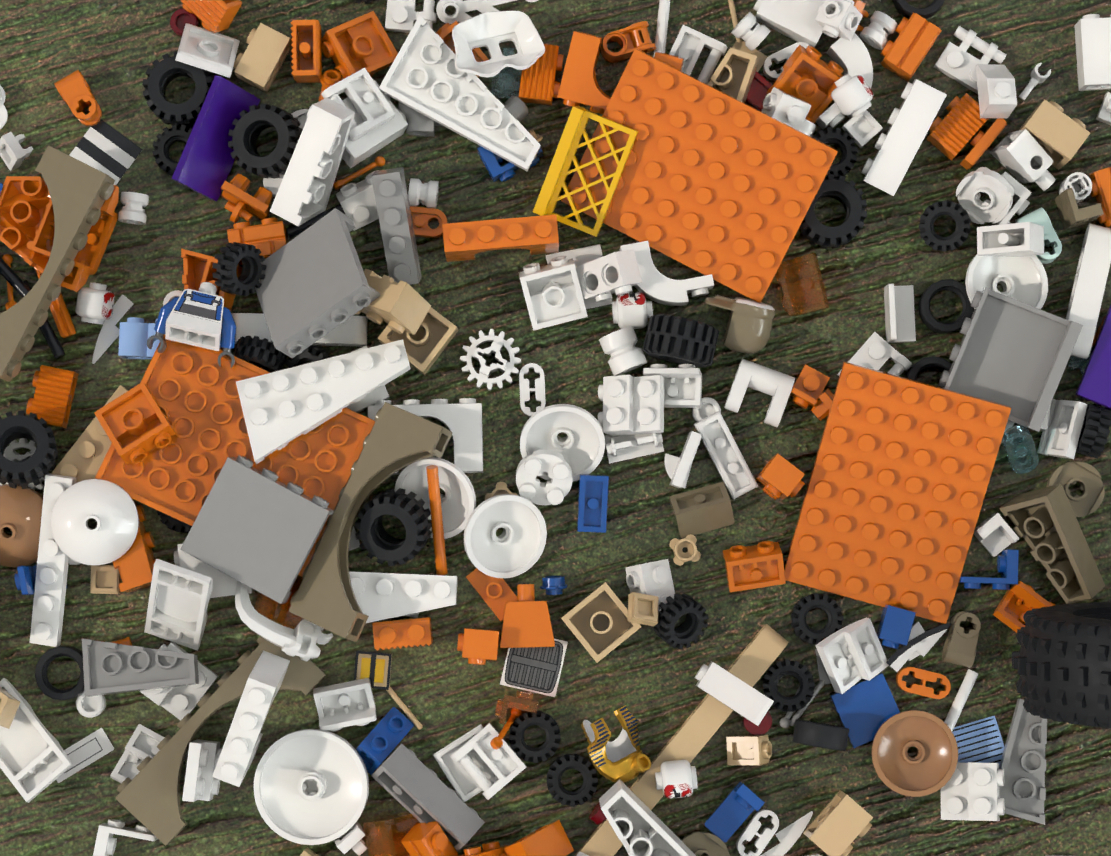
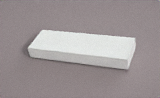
[694,411,758,499]

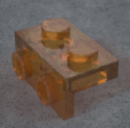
[775,253,829,316]
[495,690,539,725]

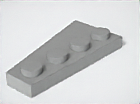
[82,639,199,696]

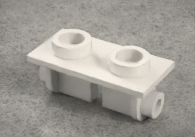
[604,433,664,464]

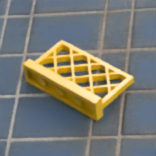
[533,106,638,237]

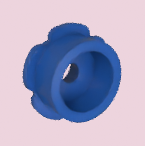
[540,576,568,595]

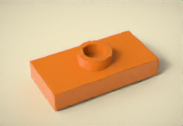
[960,118,1007,170]
[466,568,518,621]

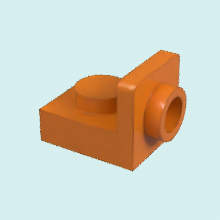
[790,364,830,409]

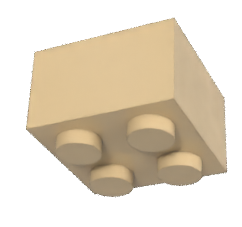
[1019,99,1090,170]
[378,307,458,375]
[561,582,641,663]
[803,790,873,856]

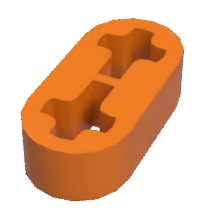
[896,667,951,699]

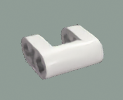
[724,358,795,427]

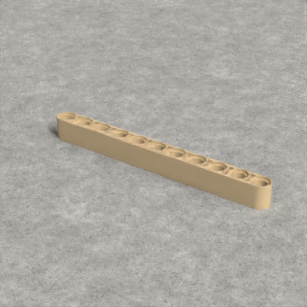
[574,624,789,856]

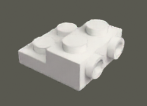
[518,256,588,331]
[598,374,664,437]
[140,642,219,721]
[182,739,222,802]
[941,762,1005,821]

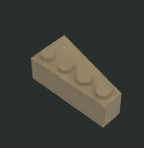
[999,483,1105,604]

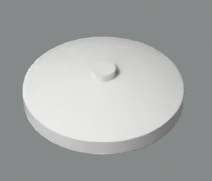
[254,729,369,845]

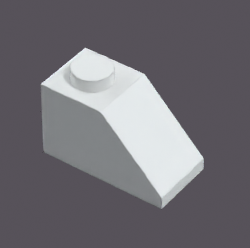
[976,64,1017,118]
[977,222,1044,257]

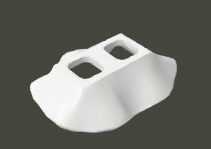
[452,11,545,77]

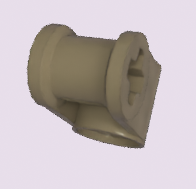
[942,611,981,668]

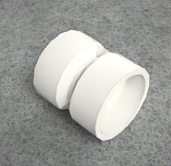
[599,326,647,376]

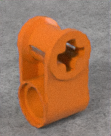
[601,21,656,63]
[54,69,102,126]

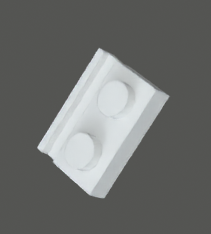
[1037,399,1088,459]

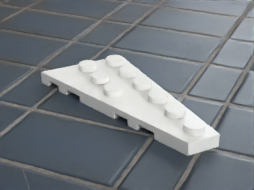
[379,16,541,171]
[236,339,410,464]

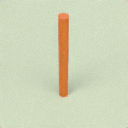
[426,465,448,575]

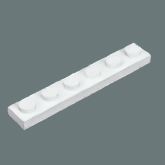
[30,474,77,647]

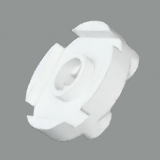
[956,167,1014,224]
[516,449,573,505]

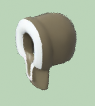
[705,295,775,354]

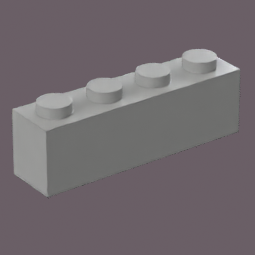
[371,167,422,285]
[371,743,485,852]

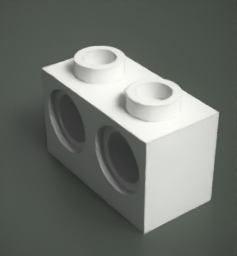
[575,250,642,302]

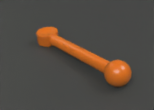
[333,156,385,190]
[2,254,17,310]
[490,707,522,750]

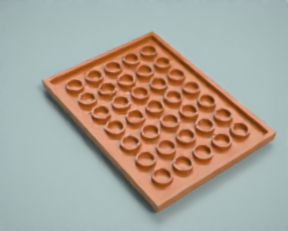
[561,49,838,303]
[95,334,375,577]
[784,362,1011,624]

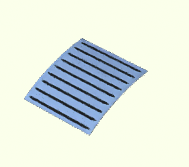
[952,715,1004,766]

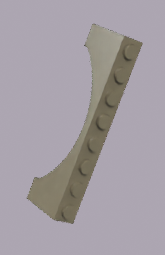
[0,145,115,382]
[288,402,453,642]
[115,636,326,846]

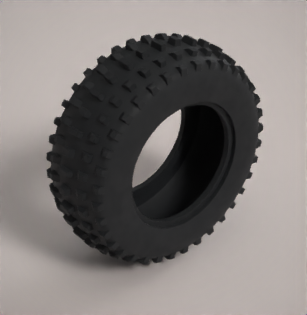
[1012,602,1111,729]

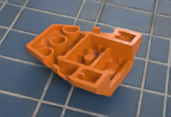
[0,176,119,292]

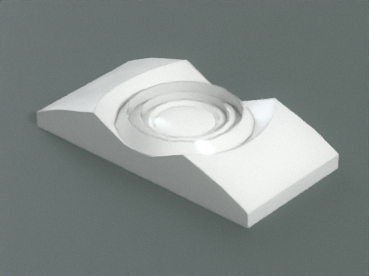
[144,559,213,651]
[0,678,73,803]

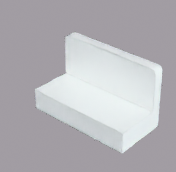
[884,283,916,343]

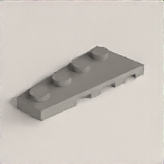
[999,698,1047,825]

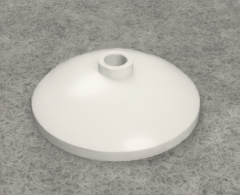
[965,254,1048,310]
[520,404,605,481]
[394,457,476,539]
[51,479,139,565]
[464,494,547,578]

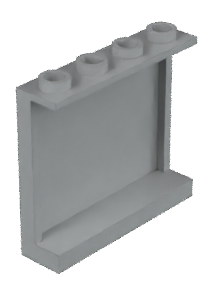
[255,208,380,358]
[938,287,1083,432]
[180,455,334,604]

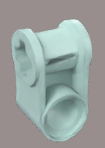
[1015,207,1062,264]

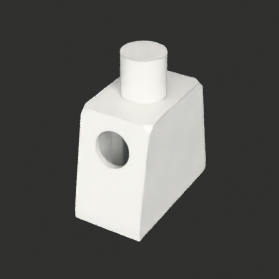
[990,129,1056,191]

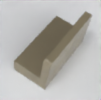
[1055,188,1104,230]
[669,482,735,538]

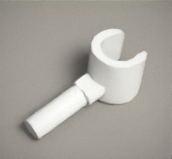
[1019,63,1051,101]

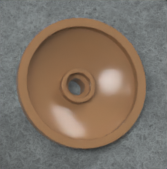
[0,484,43,568]
[871,710,958,797]

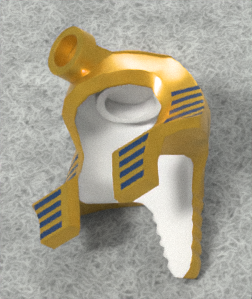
[581,705,651,783]

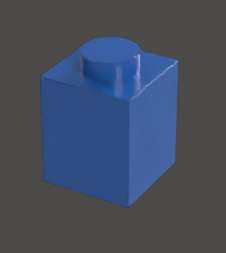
[877,605,916,649]

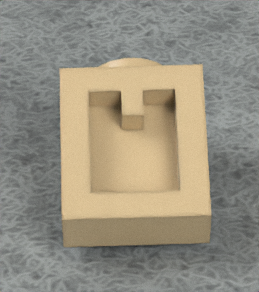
[726,735,772,765]

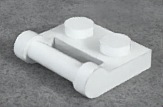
[669,25,728,84]
[321,68,396,141]
[837,332,913,376]
[450,723,527,800]

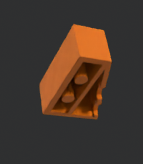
[181,249,242,348]
[113,501,160,592]

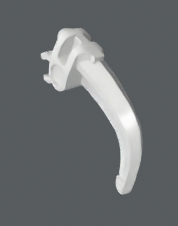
[235,581,333,662]

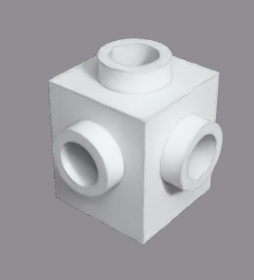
[815,0,863,41]

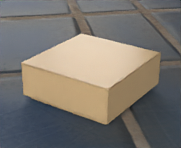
[90,565,121,594]
[628,592,659,626]

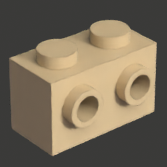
[233,23,292,93]

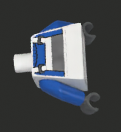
[147,282,236,368]

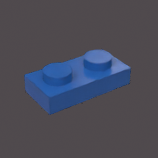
[577,474,609,533]

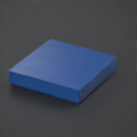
[830,673,900,748]

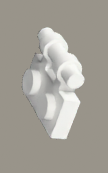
[385,0,437,33]
[934,26,1007,94]

